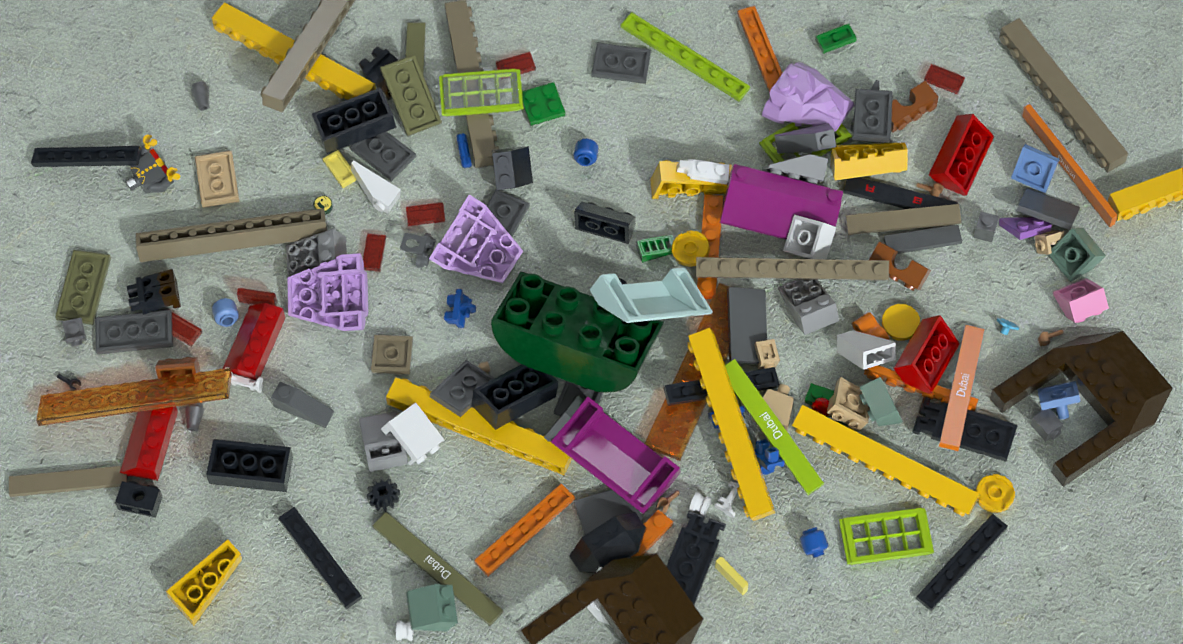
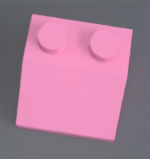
[1053,278,1109,323]

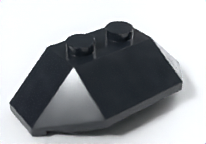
[569,512,646,573]

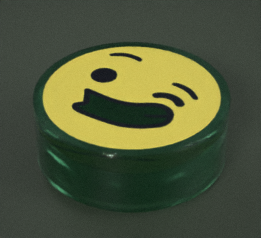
[313,195,333,215]

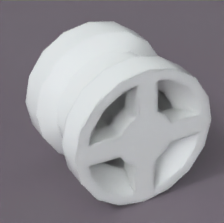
[689,492,711,516]
[396,620,414,641]

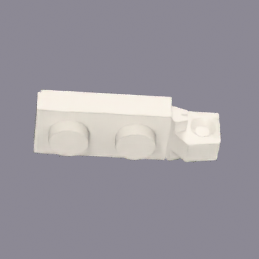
[677,159,729,184]

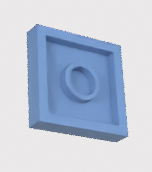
[1011,144,1060,193]
[1037,381,1081,419]

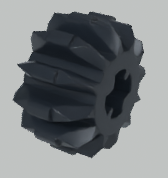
[366,477,400,512]

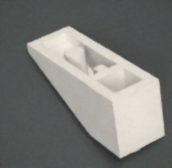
[351,161,401,214]

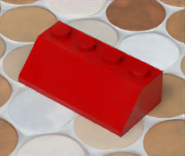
[928,113,994,196]
[221,303,285,381]
[893,315,960,394]
[120,398,178,481]

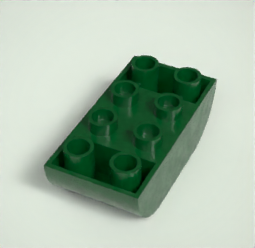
[491,271,664,393]

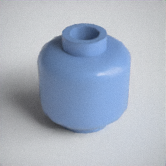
[212,298,239,327]

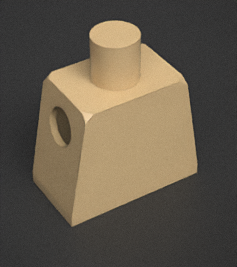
[752,384,794,432]

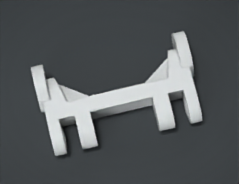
[222,367,263,393]
[714,478,739,518]

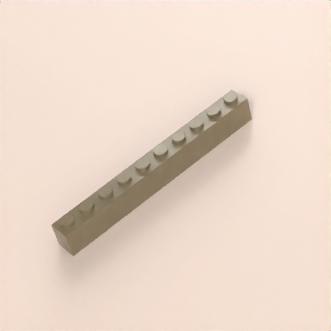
[261,0,355,113]
[445,0,499,168]
[999,18,1128,173]
[136,208,328,262]
[696,257,889,281]

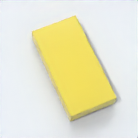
[322,150,356,188]
[715,556,748,596]

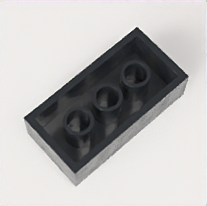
[312,88,396,154]
[471,364,559,430]
[206,439,293,492]

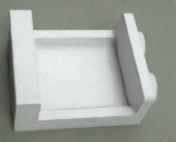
[381,403,444,466]

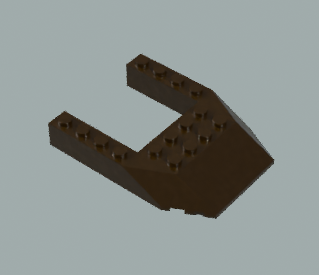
[990,331,1173,487]
[516,553,704,644]

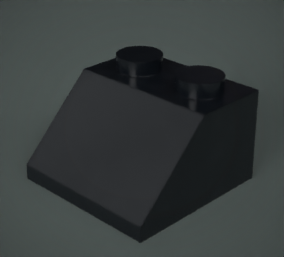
[492,146,533,190]

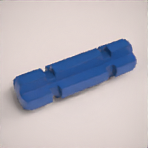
[456,133,472,168]

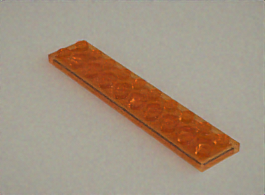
[644,283,729,461]
[36,368,232,426]

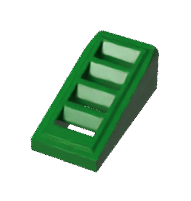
[636,235,674,263]

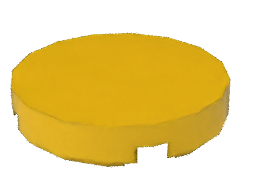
[671,230,710,267]
[882,304,920,341]
[975,474,1015,513]

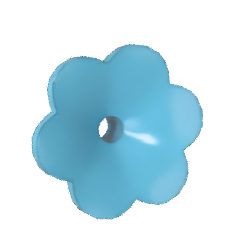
[996,318,1020,335]

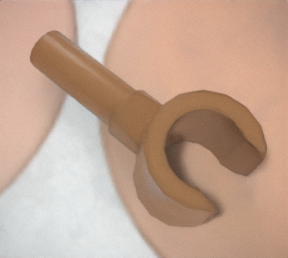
[916,183,944,197]
[1038,329,1064,346]
[656,490,680,513]

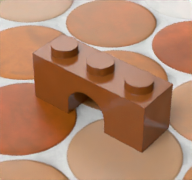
[891,81,939,133]
[869,242,931,291]

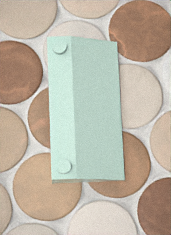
[590,268,713,323]

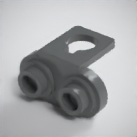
[400,233,436,269]

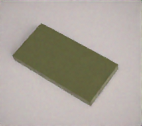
[380,54,442,137]
[55,250,111,325]

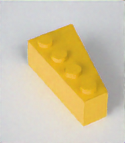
[831,142,908,180]
[650,160,732,199]
[166,540,242,626]

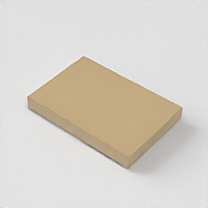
[195,150,240,208]

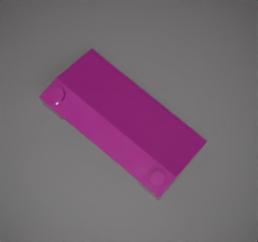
[720,164,843,240]
[551,397,681,514]

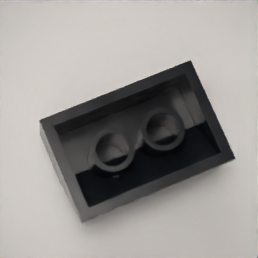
[574,202,636,244]

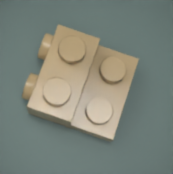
[827,377,870,431]

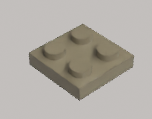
[371,335,413,374]

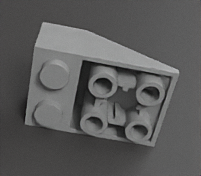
[762,154,828,184]
[286,229,347,277]
[778,279,839,335]
[359,411,408,472]

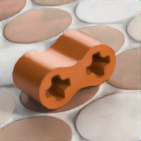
[852,312,889,340]

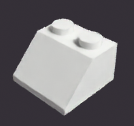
[783,215,836,259]

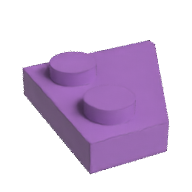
[999,217,1052,240]

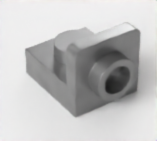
[62,317,87,347]

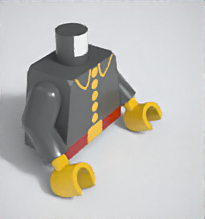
[126,134,180,194]

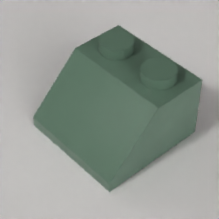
[1049,228,1106,282]
[859,377,903,426]
[406,584,458,632]

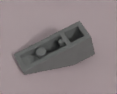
[774,123,836,154]
[271,382,334,428]

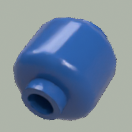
[573,138,599,166]
[800,527,828,558]

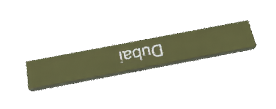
[372,512,503,626]

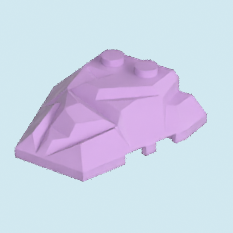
[762,62,854,132]
[429,194,523,283]
[287,253,368,331]

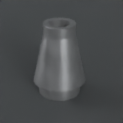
[191,82,209,110]
[185,401,205,431]

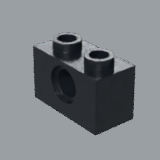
[115,481,163,518]

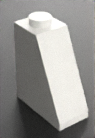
[837,330,896,370]

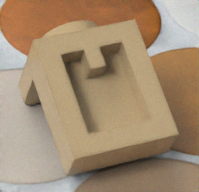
[1034,230,1065,255]
[755,339,780,370]

